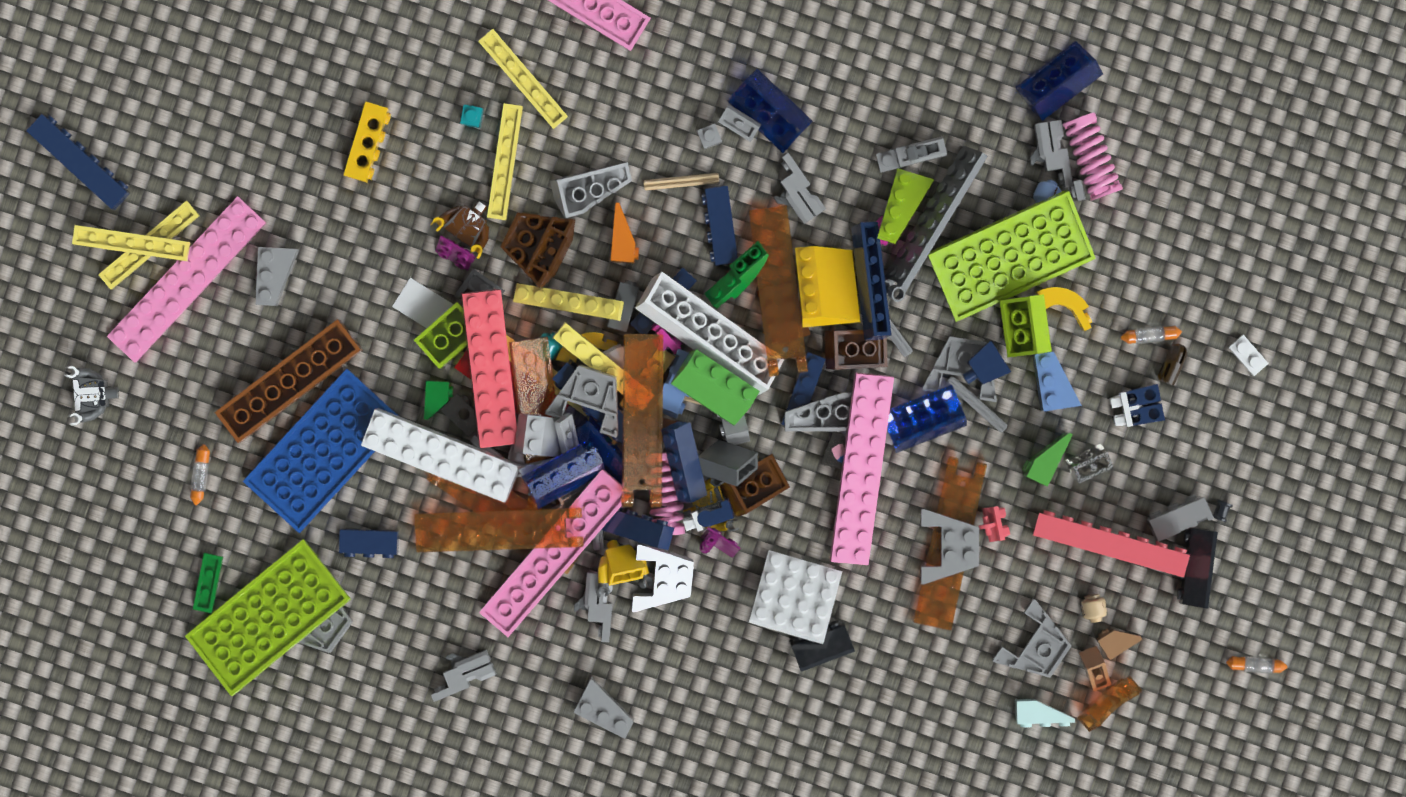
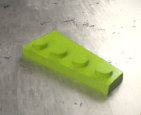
[877,168,934,244]

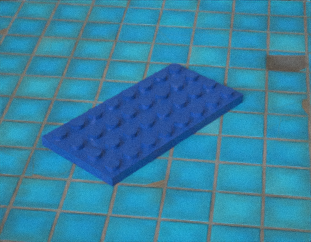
[243,368,400,533]

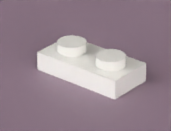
[1228,335,1269,376]

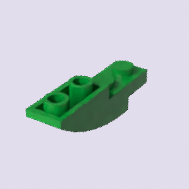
[704,241,769,309]

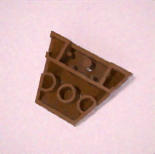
[500,213,575,289]

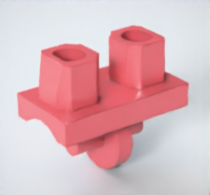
[979,506,1010,542]

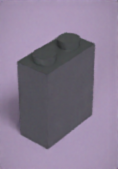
[608,280,639,332]
[698,440,758,486]

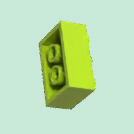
[1000,294,1052,358]
[414,302,467,369]

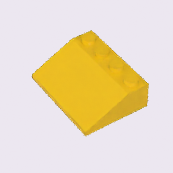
[795,246,860,327]

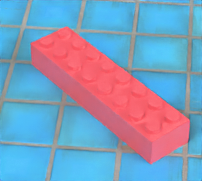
[461,289,517,448]
[1033,510,1190,578]

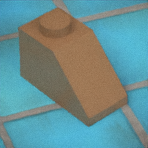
[1096,629,1143,660]
[1079,646,1111,692]

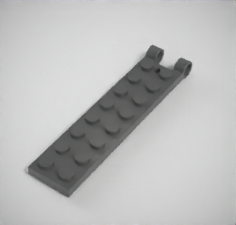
[885,146,988,302]

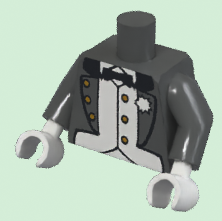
[65,366,119,426]

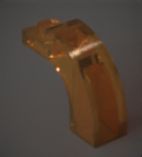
[1077,676,1142,732]

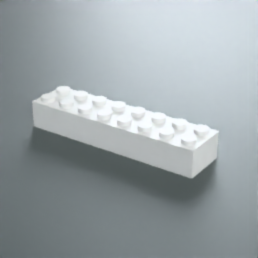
[635,272,784,395]
[361,408,521,502]

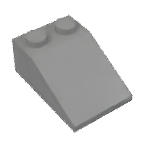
[514,414,562,457]

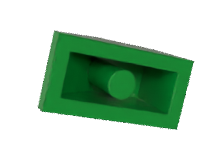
[424,381,454,420]

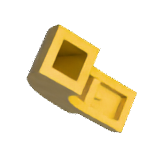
[1035,287,1092,331]
[556,332,618,363]

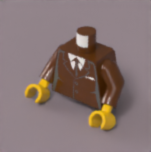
[430,201,489,259]

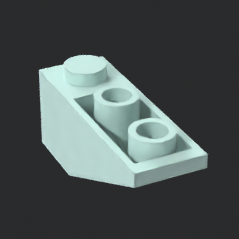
[1015,699,1075,728]

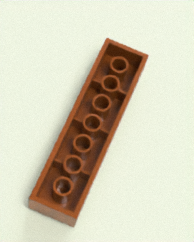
[214,319,363,443]

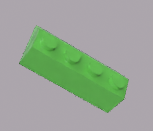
[671,349,760,426]

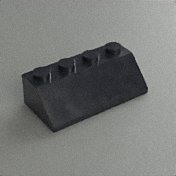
[1177,527,1218,609]

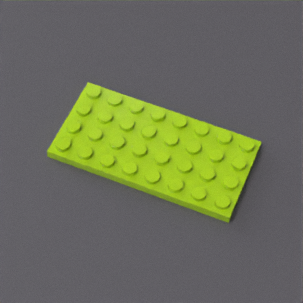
[928,190,1096,322]
[185,539,351,696]

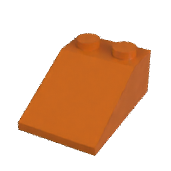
[611,203,639,264]

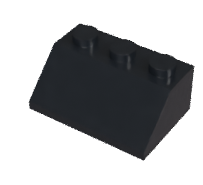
[789,620,855,672]

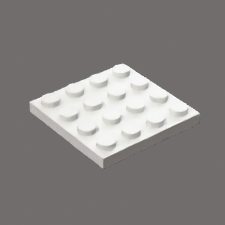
[749,550,842,644]

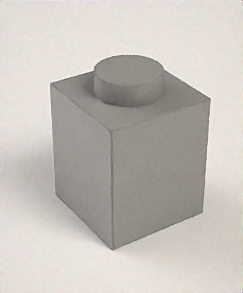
[697,124,722,150]

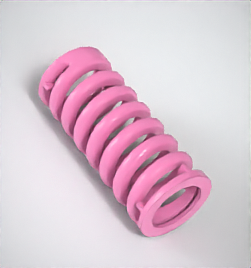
[1062,112,1123,201]
[647,452,685,535]

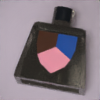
[820,431,846,469]

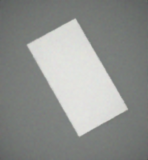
[392,278,454,328]

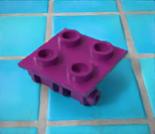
[435,236,476,271]
[699,527,740,558]

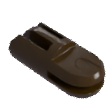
[1157,344,1187,385]

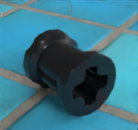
[1212,499,1233,523]

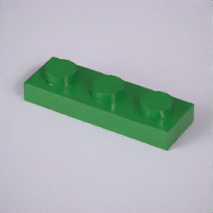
[193,553,224,613]

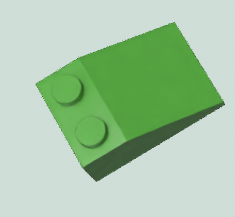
[1022,432,1073,487]

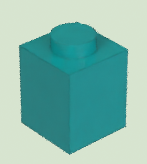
[460,105,484,129]

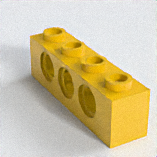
[344,101,391,183]

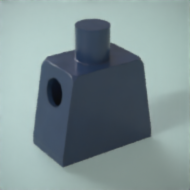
[962,341,1011,385]

